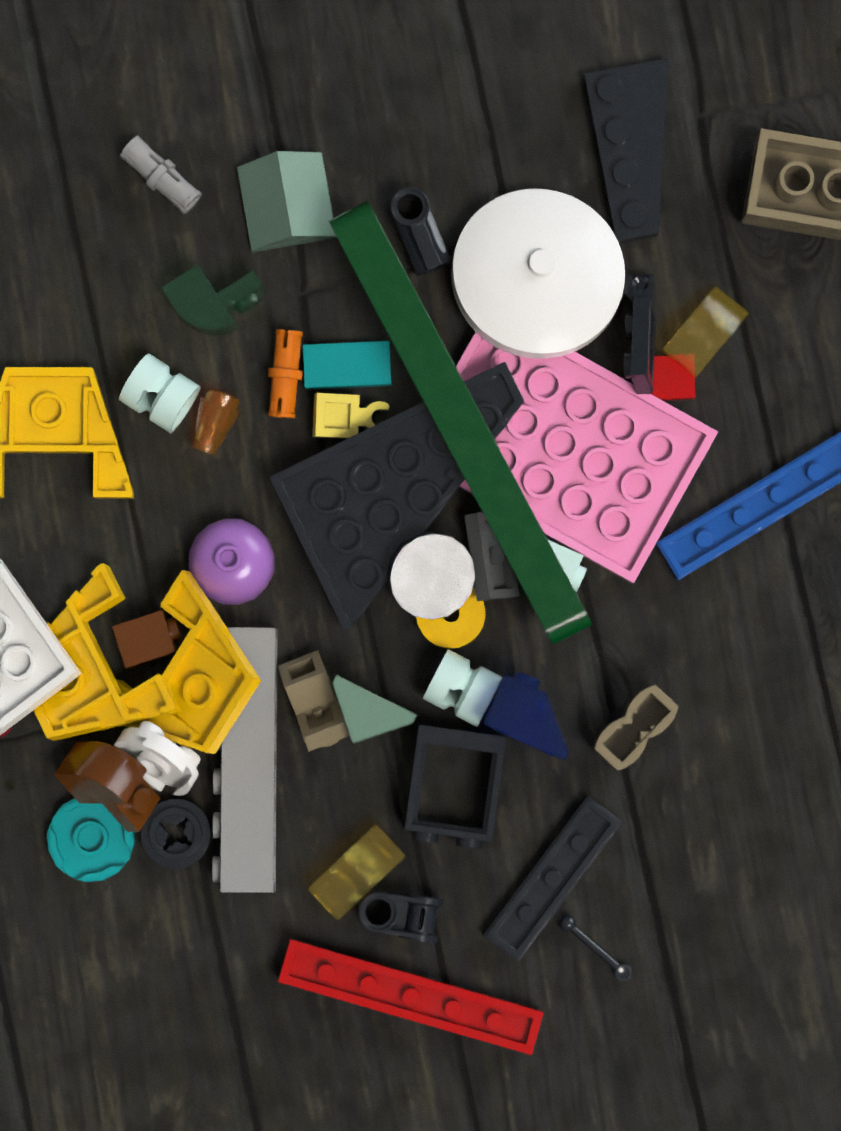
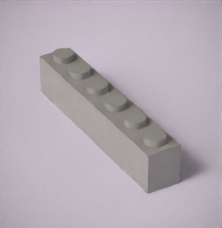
[212,628,278,893]

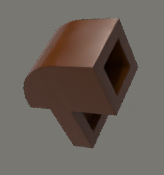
[54,741,161,832]

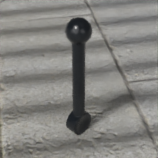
[559,915,632,982]

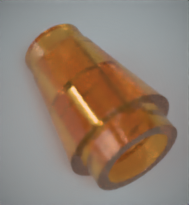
[192,388,241,455]

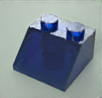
[482,671,569,760]

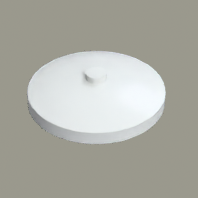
[451,189,625,359]

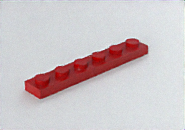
[278,939,544,1055]

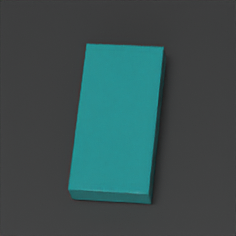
[303,341,391,390]

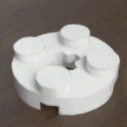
[114,721,200,796]

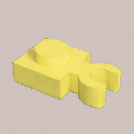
[313,393,389,439]

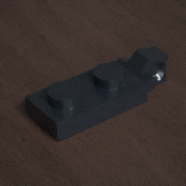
[624,274,656,394]

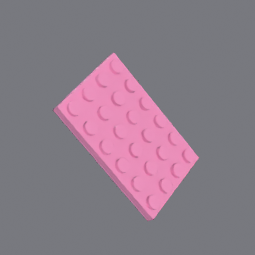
[456,332,718,584]

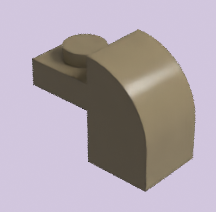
[278,650,350,751]

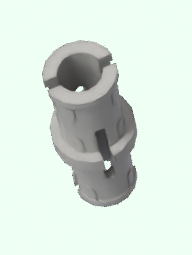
[120,136,202,214]

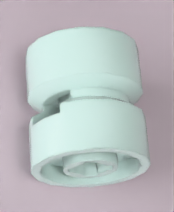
[119,353,201,433]
[423,649,502,727]

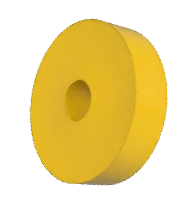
[416,587,485,649]

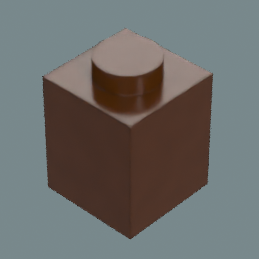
[112,610,183,669]

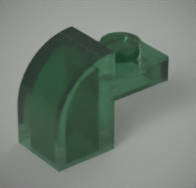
[161,265,265,336]

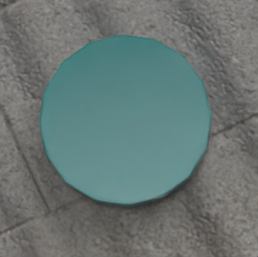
[47,799,135,882]

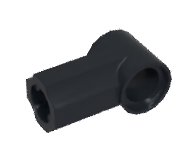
[390,187,452,277]

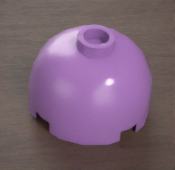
[188,518,275,605]

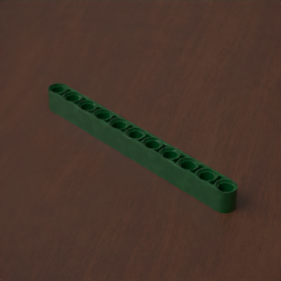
[329,201,592,645]

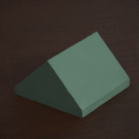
[237,151,337,252]
[333,675,417,743]

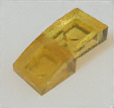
[662,286,749,378]
[308,825,406,921]

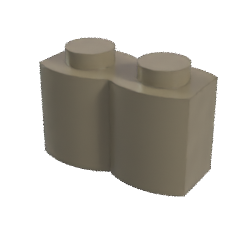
[592,685,678,770]

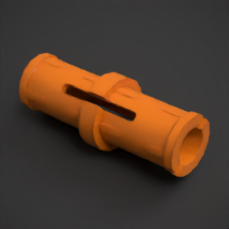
[268,329,303,419]

